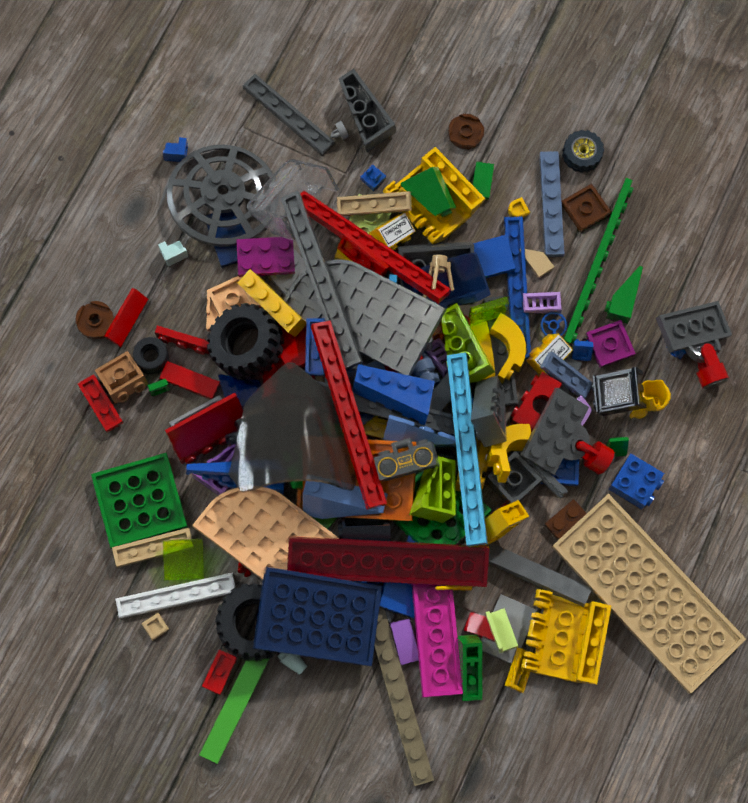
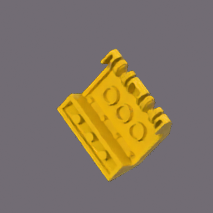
[383,147,485,245]
[521,589,612,685]

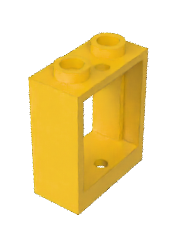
[477,500,529,546]

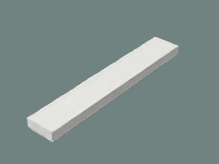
[116,573,235,619]

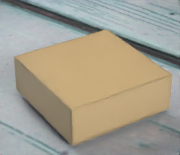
[141,613,169,641]

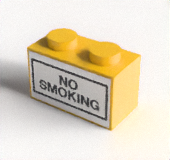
[369,212,416,250]
[526,333,573,375]

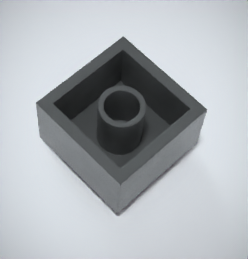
[485,451,542,505]

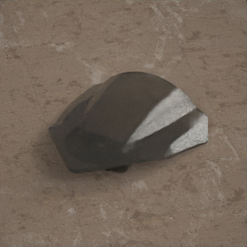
[229,362,357,492]

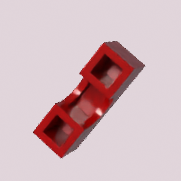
[511,372,562,432]

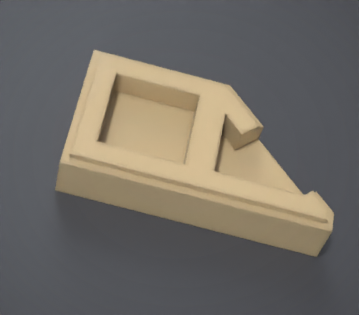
[519,249,554,278]

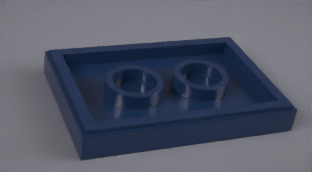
[206,207,246,268]

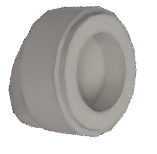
[330,121,349,140]

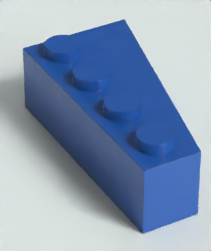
[352,364,435,426]

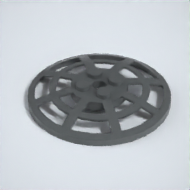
[167,145,278,247]

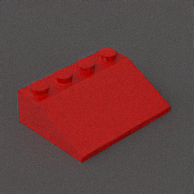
[165,393,246,464]

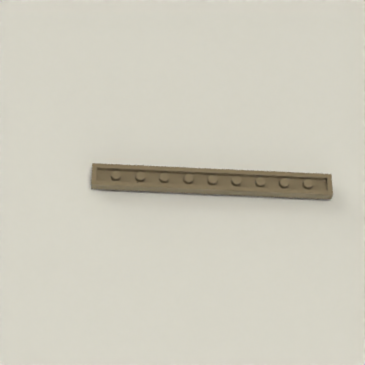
[374,607,434,787]

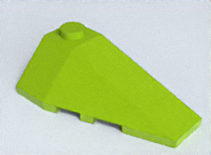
[441,303,495,383]

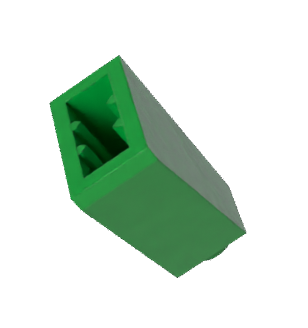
[400,167,456,218]

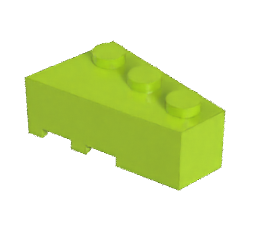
[409,456,456,523]

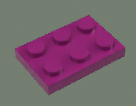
[236,236,295,277]

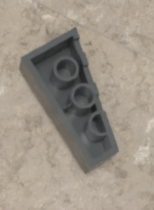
[339,68,397,152]
[471,376,507,447]

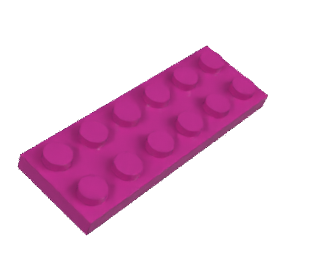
[412,584,463,698]

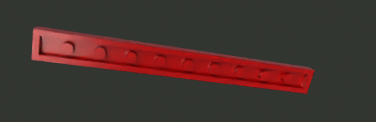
[300,191,451,304]
[311,320,387,510]

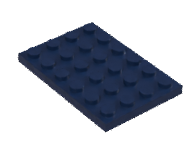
[253,567,382,666]

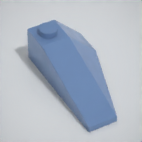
[383,415,456,448]

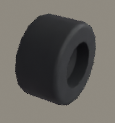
[133,337,169,374]

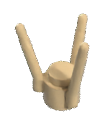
[423,255,454,298]

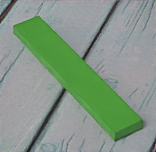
[199,658,269,764]

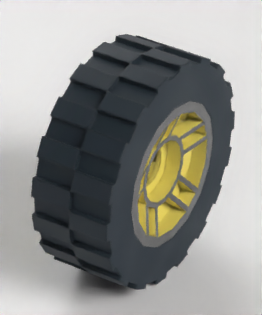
[562,130,604,173]

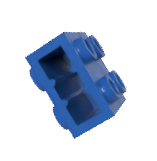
[608,453,664,510]

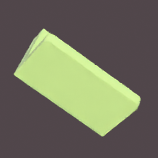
[485,608,518,654]

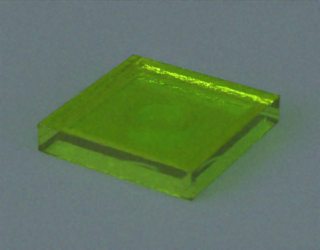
[468,296,509,326]
[163,538,204,581]

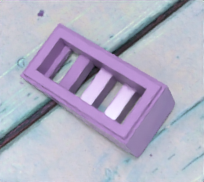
[522,292,562,314]
[426,338,448,378]

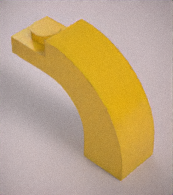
[490,313,526,384]
[486,424,532,483]

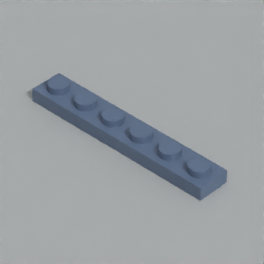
[539,152,564,257]

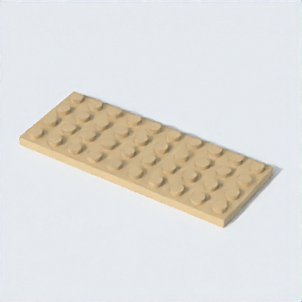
[552,493,746,694]

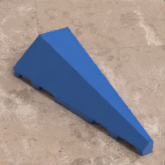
[186,459,286,495]

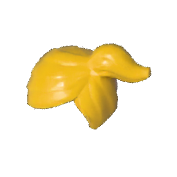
[629,379,671,419]

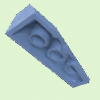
[303,475,388,519]

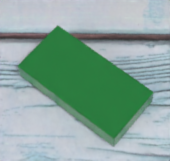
[473,161,494,200]

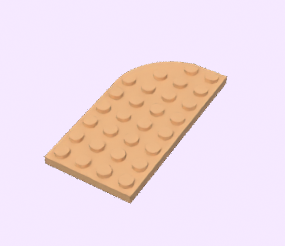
[192,486,349,581]

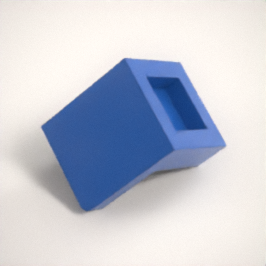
[163,137,188,162]

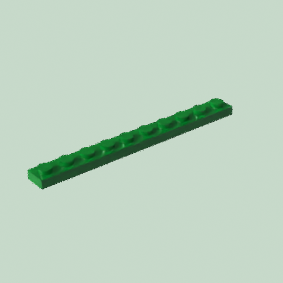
[564,178,634,345]

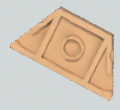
[206,276,261,332]

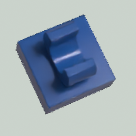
[360,165,386,191]
[572,339,593,361]

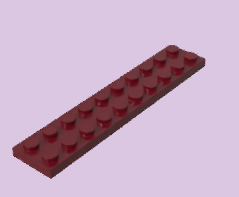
[287,536,489,587]

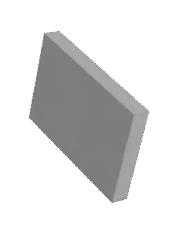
[481,594,537,664]

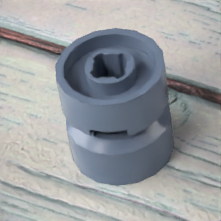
[411,358,441,389]

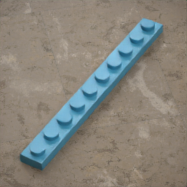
[447,353,487,547]

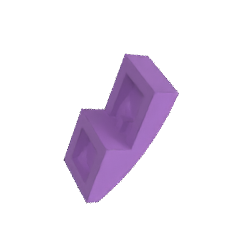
[390,618,419,665]

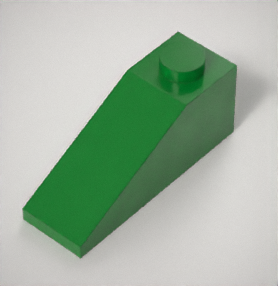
[604,266,643,324]
[457,635,482,701]

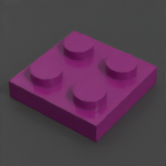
[585,320,636,368]

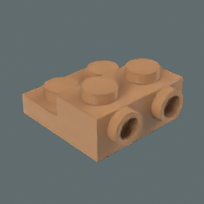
[95,351,148,404]

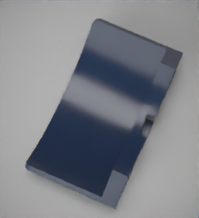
[401,252,491,309]

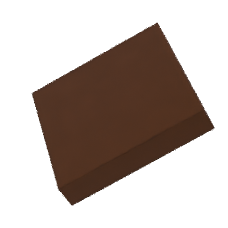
[561,184,612,233]

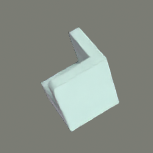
[158,241,188,267]

